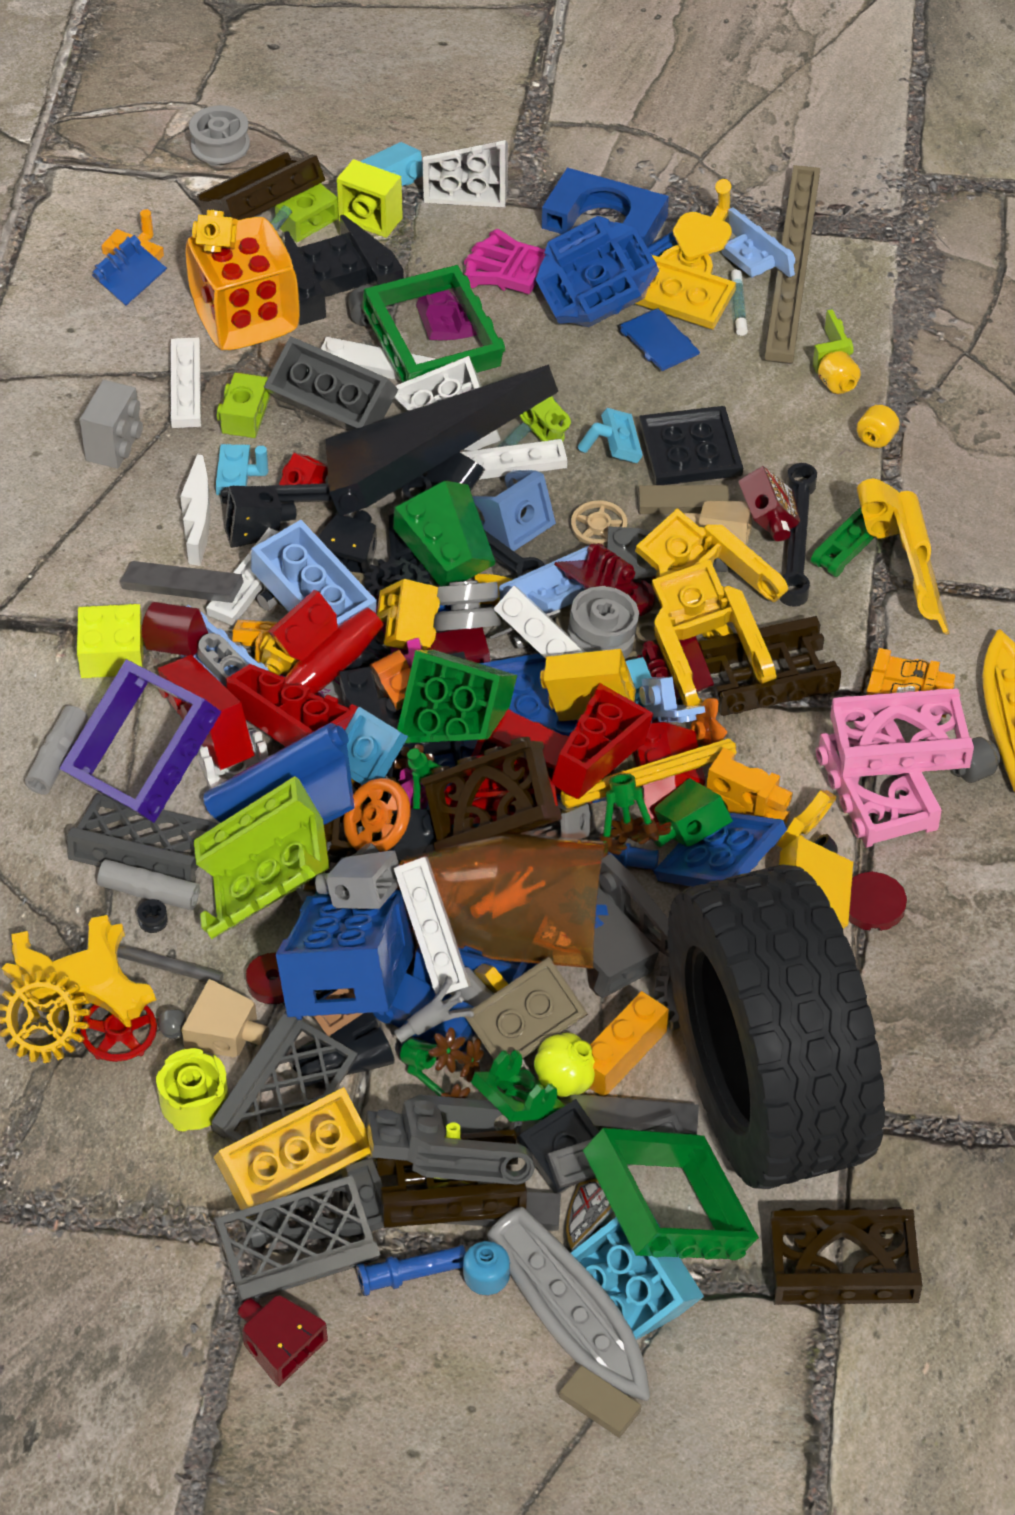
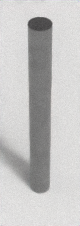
[117,944,224,984]

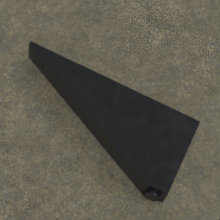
[325,364,559,516]

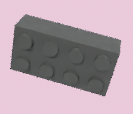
[264,336,398,431]

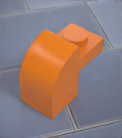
[370,650,411,711]

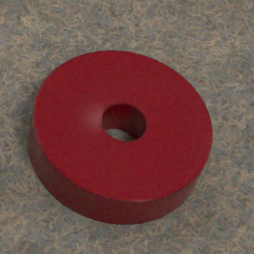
[246,952,284,1004]

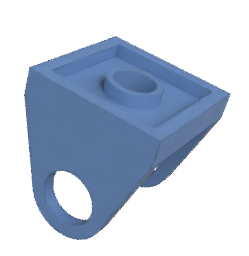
[472,470,556,551]

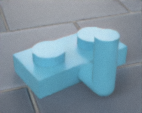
[578,408,643,463]
[216,444,269,495]

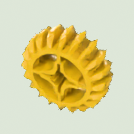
[0,970,90,1063]

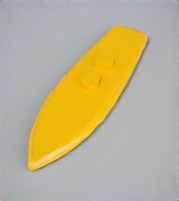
[982,629,1015,792]

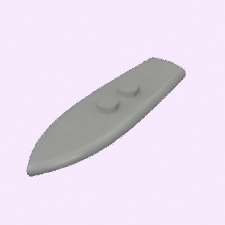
[487,1207,650,1401]

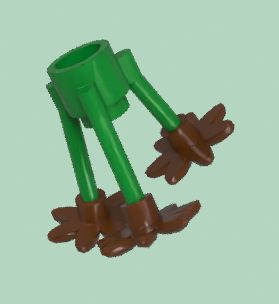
[584,774,671,855]
[400,1027,484,1099]

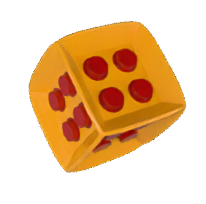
[186,217,300,350]

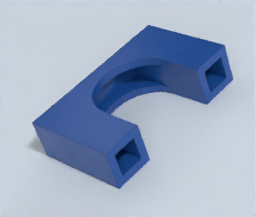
[542,167,669,247]

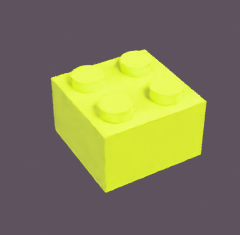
[337,159,403,238]
[77,604,143,678]

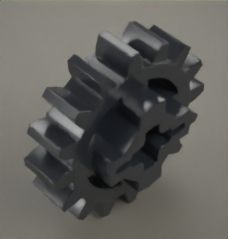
[364,556,430,606]

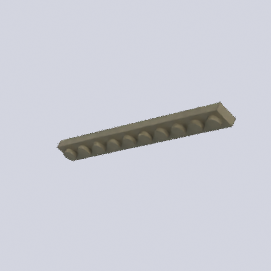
[765,165,820,363]

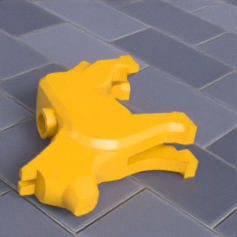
[2,915,157,1027]

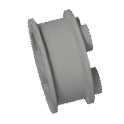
[189,105,250,166]

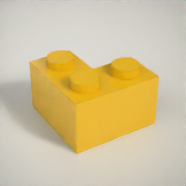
[377,579,440,650]

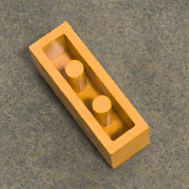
[589,991,669,1097]

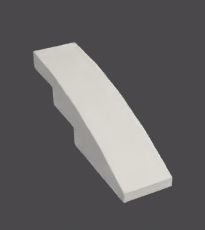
[180,454,210,566]

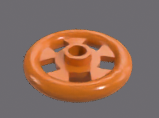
[343,778,411,852]

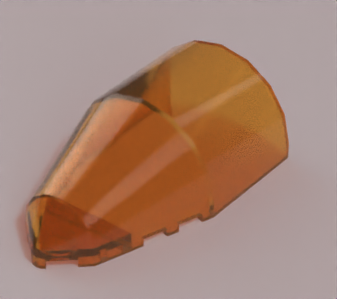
[396,833,608,968]

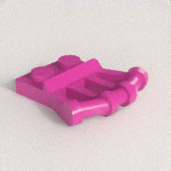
[463,229,545,294]

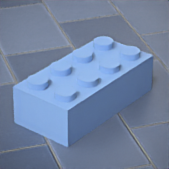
[251,520,377,625]

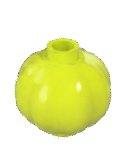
[534,1033,595,1097]

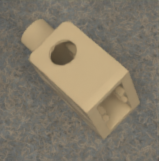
[684,501,753,546]
[182,979,269,1057]

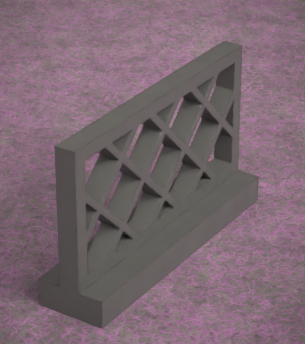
[67,794,218,883]
[212,1011,358,1142]
[215,1175,380,1305]

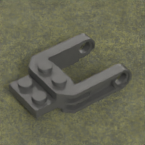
[365,1095,534,1185]

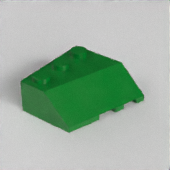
[393,481,495,587]
[397,650,517,743]

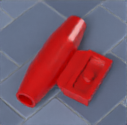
[268,590,384,694]

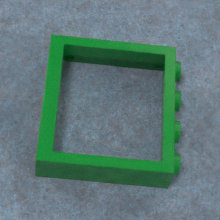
[362,265,505,383]
[583,1128,759,1260]

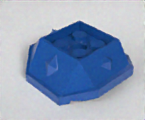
[536,216,660,327]

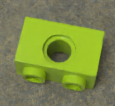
[275,183,339,243]
[217,373,270,438]

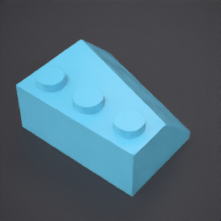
[571,1217,704,1340]

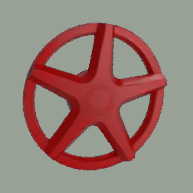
[80,1005,157,1062]

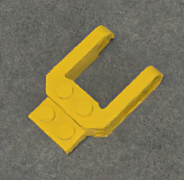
[635,508,788,639]
[652,560,776,706]

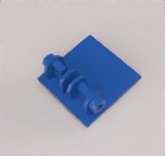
[92,235,167,306]

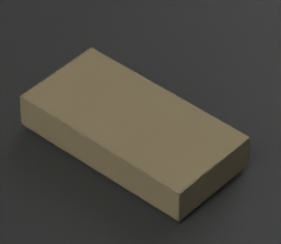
[559,1365,641,1438]

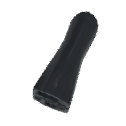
[289,1013,395,1087]

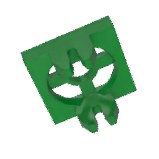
[471,1050,565,1122]

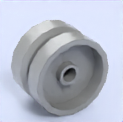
[433,580,501,631]
[567,586,639,659]

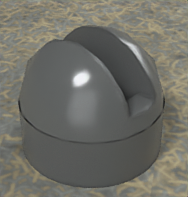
[158,1010,186,1039]

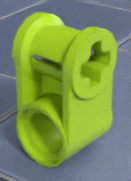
[519,396,571,442]

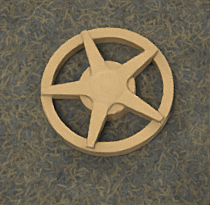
[571,500,627,546]

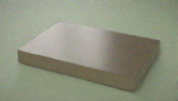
[465,957,588,1060]

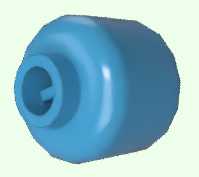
[463,1241,510,1296]

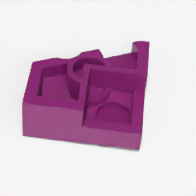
[416,290,477,340]

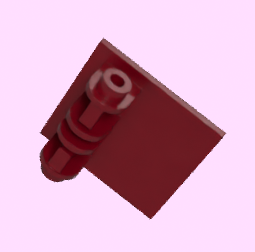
[554,543,638,592]
[637,636,714,700]

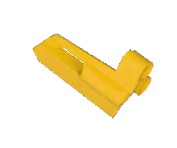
[857,478,950,635]

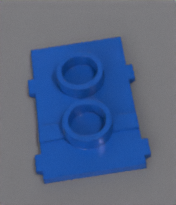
[620,308,700,371]

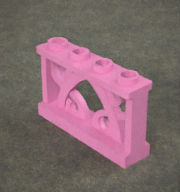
[830,688,974,778]
[816,720,942,848]

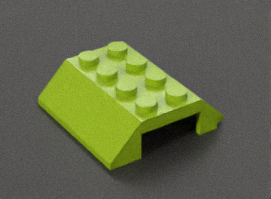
[194,776,329,939]

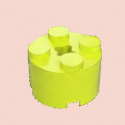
[156,1048,229,1132]

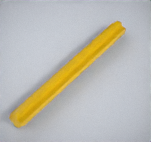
[560,739,737,808]

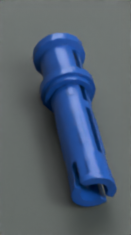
[356,1245,466,1296]

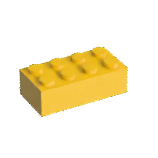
[214,1087,371,1219]

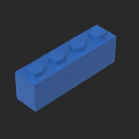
[373,973,475,1051]

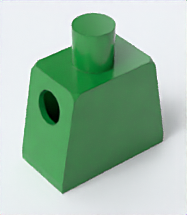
[653,778,733,847]

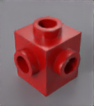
[279,452,328,485]

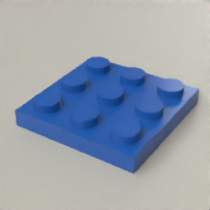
[654,812,787,886]

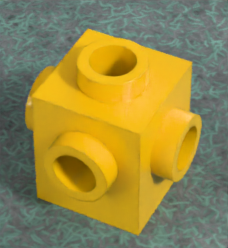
[192,210,237,253]
[259,633,298,676]

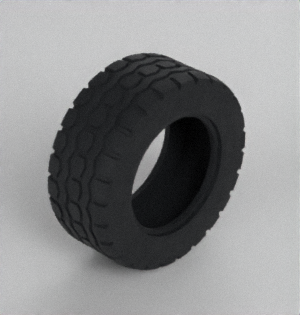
[668,865,885,1189]

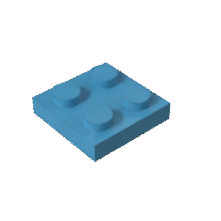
[345,707,408,785]

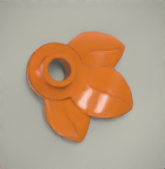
[691,698,727,746]

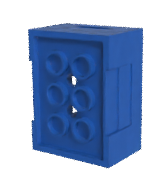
[276,890,415,1020]

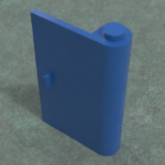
[203,723,355,825]

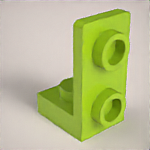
[813,309,854,373]

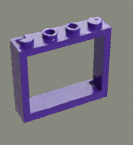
[59,659,221,823]

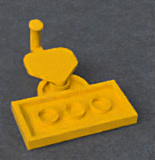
[635,179,736,330]

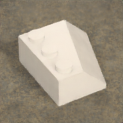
[423,140,508,207]
[395,356,501,451]

